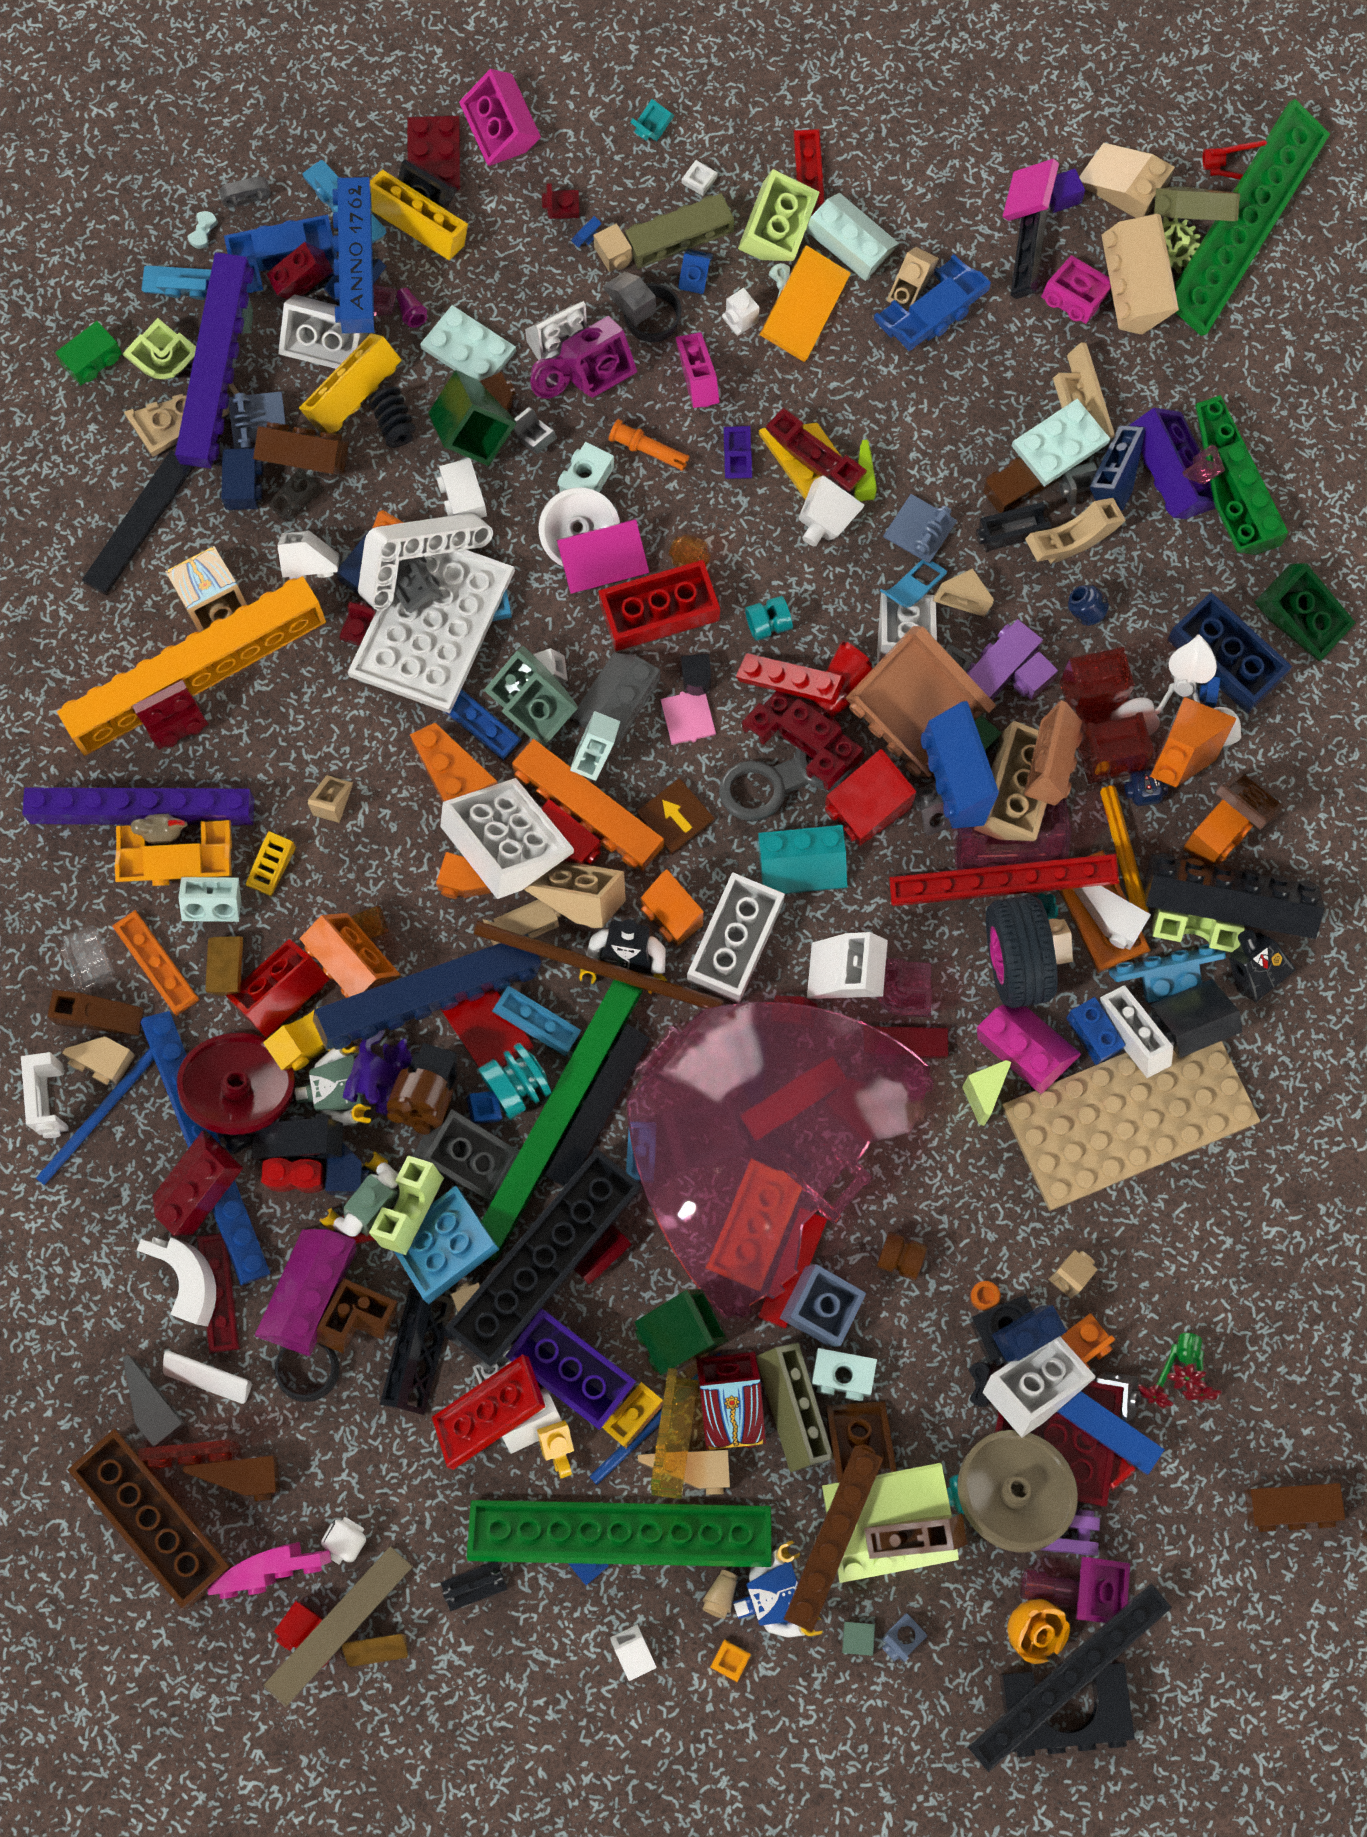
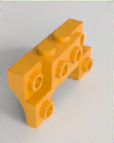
[115,820,232,886]

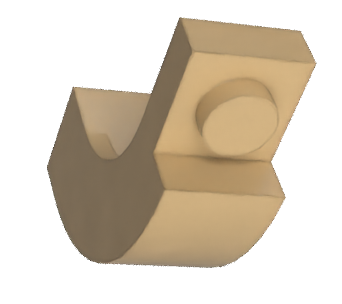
[1025,498,1126,564]

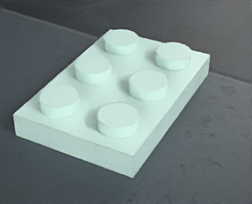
[420,305,516,381]
[1012,399,1110,487]

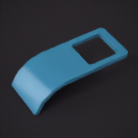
[880,560,947,608]

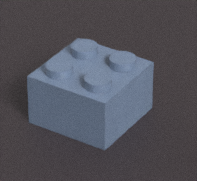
[779,1264,866,1347]

